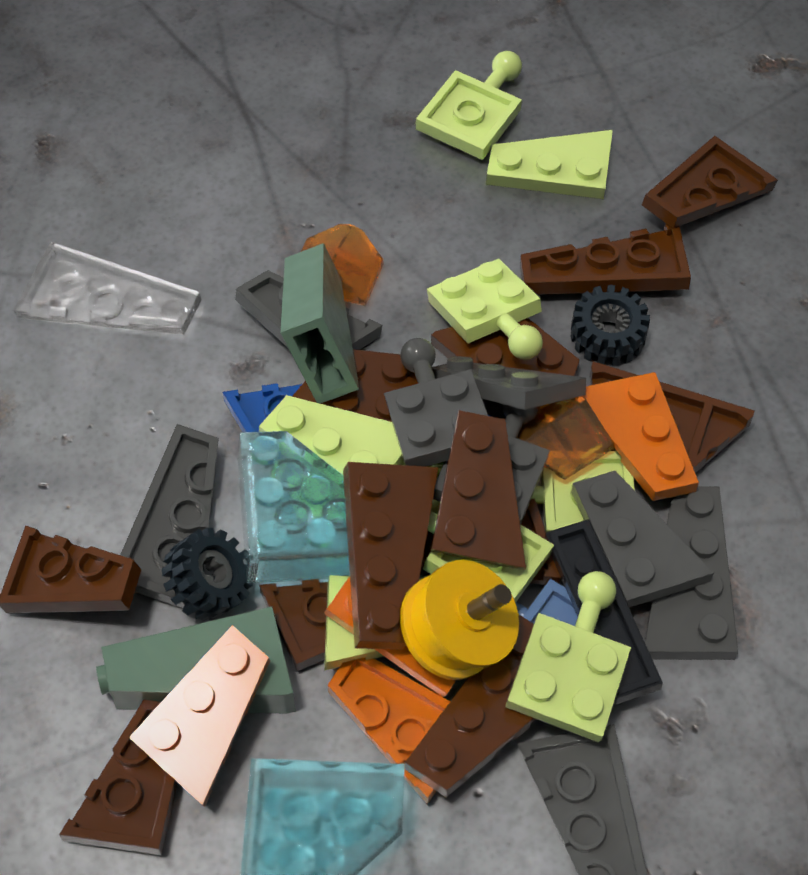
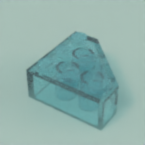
[237,431,350,583]
[240,758,404,875]

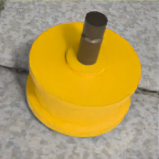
[400,560,519,680]

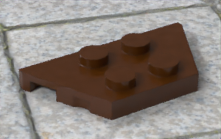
[431,318,580,444]
[292,349,418,422]
[590,361,755,473]

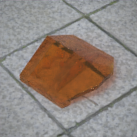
[301,224,383,306]
[517,396,614,480]

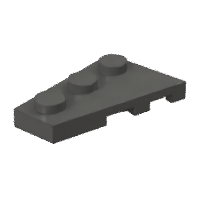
[235,270,382,350]

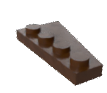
[520,224,691,295]
[343,462,438,650]
[405,614,536,797]

